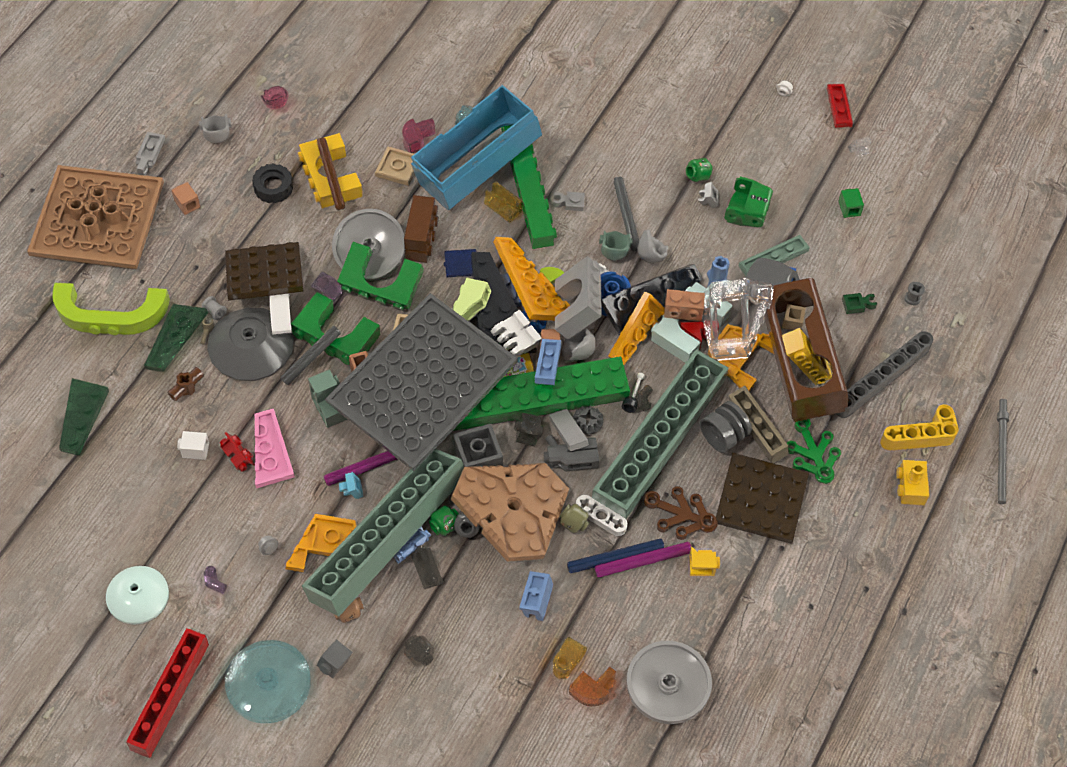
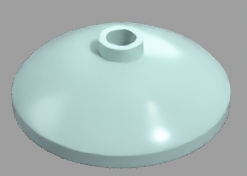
[106,566,169,625]

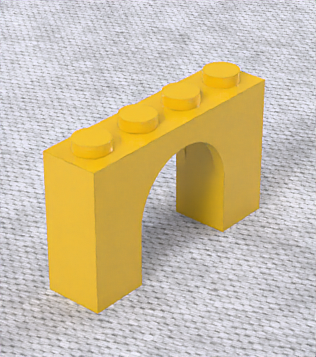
[297,133,363,208]

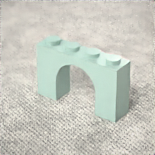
[651,282,733,363]

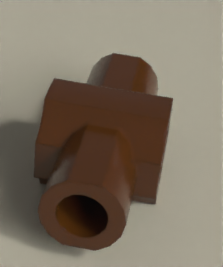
[167,367,204,401]

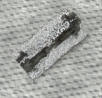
[411,545,443,590]

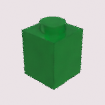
[838,188,864,218]

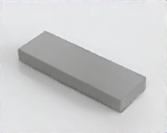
[549,409,589,451]

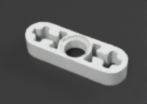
[576,495,627,536]

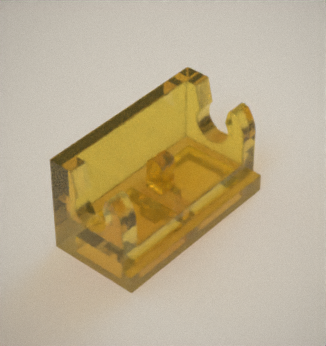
[484,181,522,223]

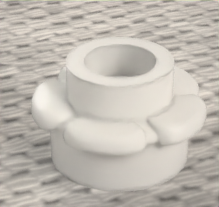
[776,81,793,96]

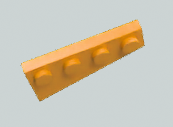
[608,292,665,365]

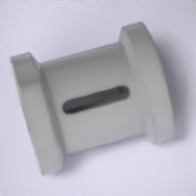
[201,296,227,320]

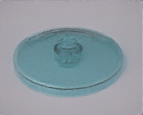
[225,640,311,723]

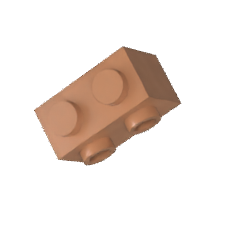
[664,289,705,321]

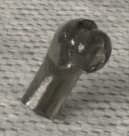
[636,385,653,411]

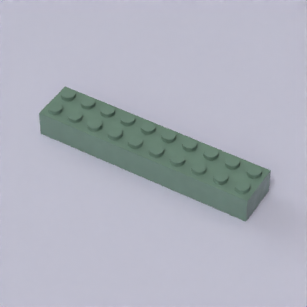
[592,350,729,519]
[302,449,464,616]

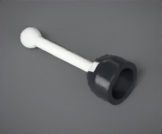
[621,372,645,413]

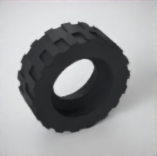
[252,163,293,203]

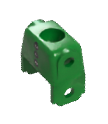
[724,176,773,227]

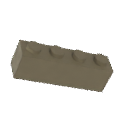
[729,386,788,463]

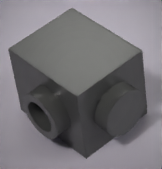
[316,639,353,678]

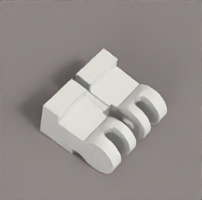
[491,310,542,357]

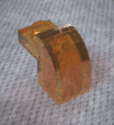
[569,667,616,707]

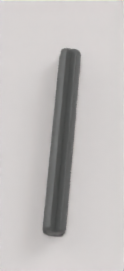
[614,176,639,251]

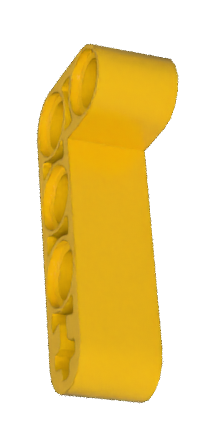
[880,404,959,451]

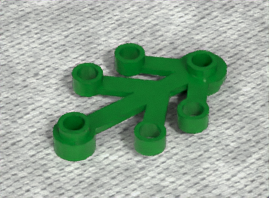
[787,419,841,484]

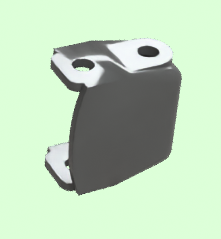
[740,258,800,304]

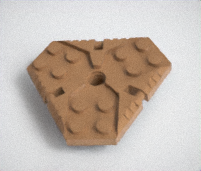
[451,463,569,561]

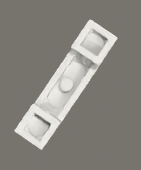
[270,294,292,335]

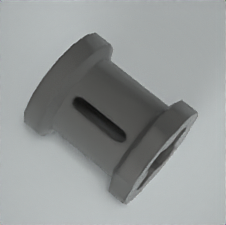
[904,282,925,306]

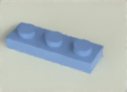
[535,339,561,385]

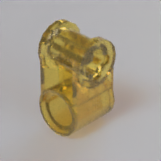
[553,637,587,679]

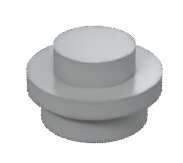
[258,536,278,555]

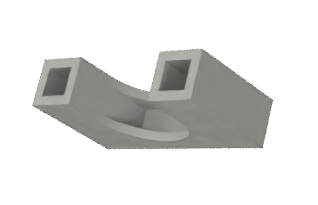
[555,256,601,340]

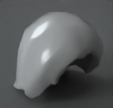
[637,230,668,263]
[561,328,595,361]

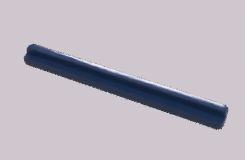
[567,538,664,573]

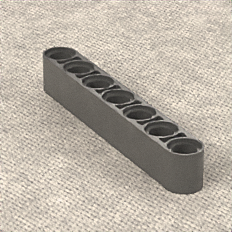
[836,331,934,418]

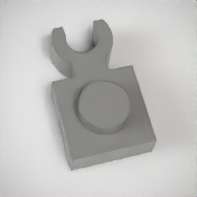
[553,191,585,211]

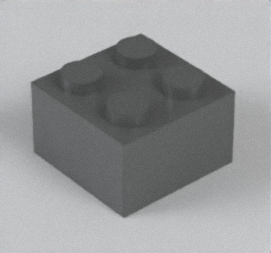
[453,424,503,467]

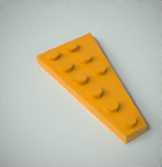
[493,237,570,321]

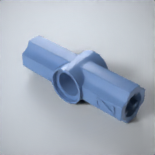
[707,256,730,297]

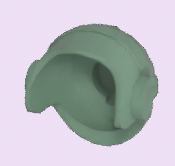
[599,231,633,261]

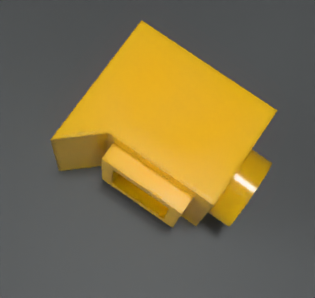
[689,547,720,576]

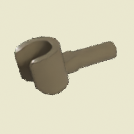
[200,318,214,345]

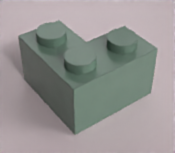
[308,369,347,428]

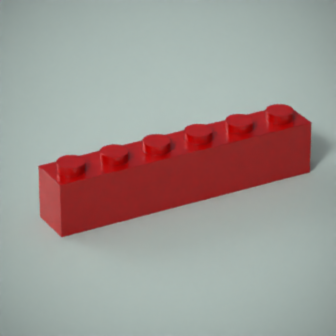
[126,628,209,758]

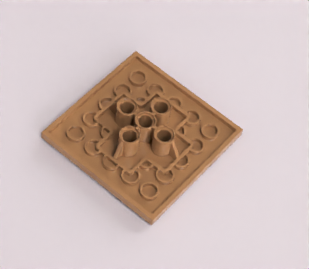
[27,165,164,269]

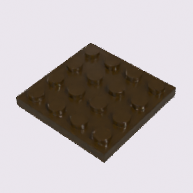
[225,242,304,301]
[716,453,809,544]

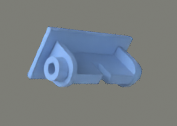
[394,526,431,564]

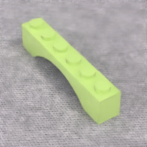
[453,278,491,321]

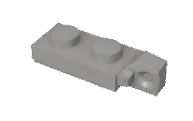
[136,132,165,176]

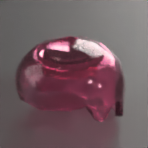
[261,86,289,110]

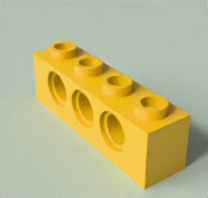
[782,328,832,385]

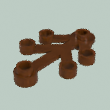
[644,486,718,540]

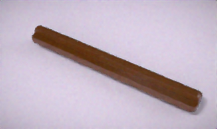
[317,137,345,211]

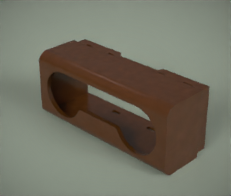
[761,278,848,422]

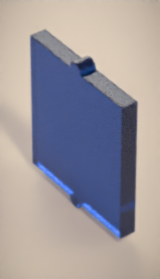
[443,249,476,278]

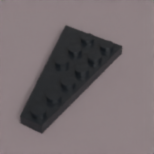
[471,252,537,353]
[601,264,703,336]

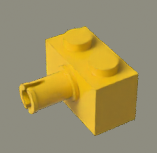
[896,460,929,505]

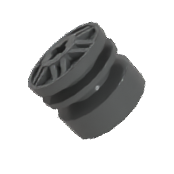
[700,401,752,453]

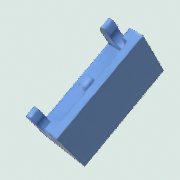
[519,571,553,621]

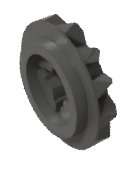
[573,405,603,434]

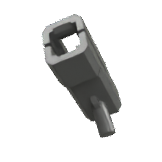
[544,435,599,471]

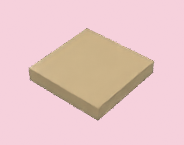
[375,147,414,186]

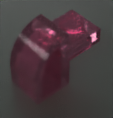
[402,118,435,153]

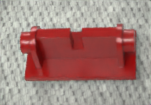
[220,432,255,472]

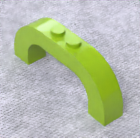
[53,283,170,335]

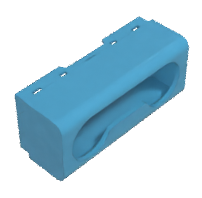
[411,85,542,210]

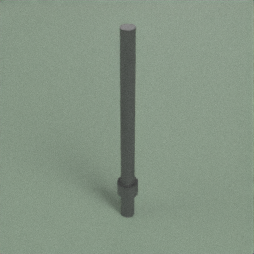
[997,399,1009,504]

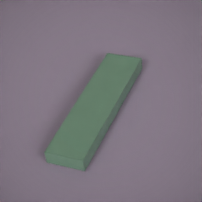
[738,235,810,276]

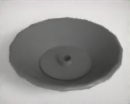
[207,308,294,381]

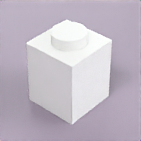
[177,431,209,460]

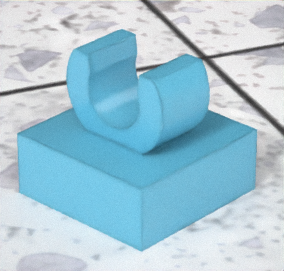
[339,472,363,499]

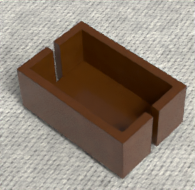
[404,195,439,263]

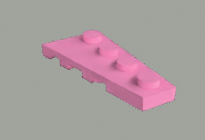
[255,408,295,488]

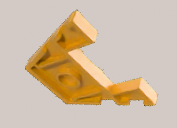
[708,324,774,392]
[285,514,356,572]

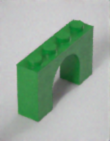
[337,242,424,311]
[291,292,381,365]

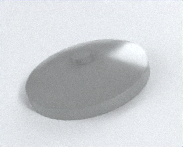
[332,209,405,281]
[626,641,712,724]

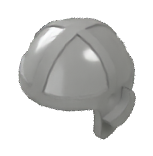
[199,114,231,143]

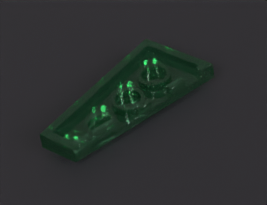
[144,304,209,372]
[59,378,109,456]

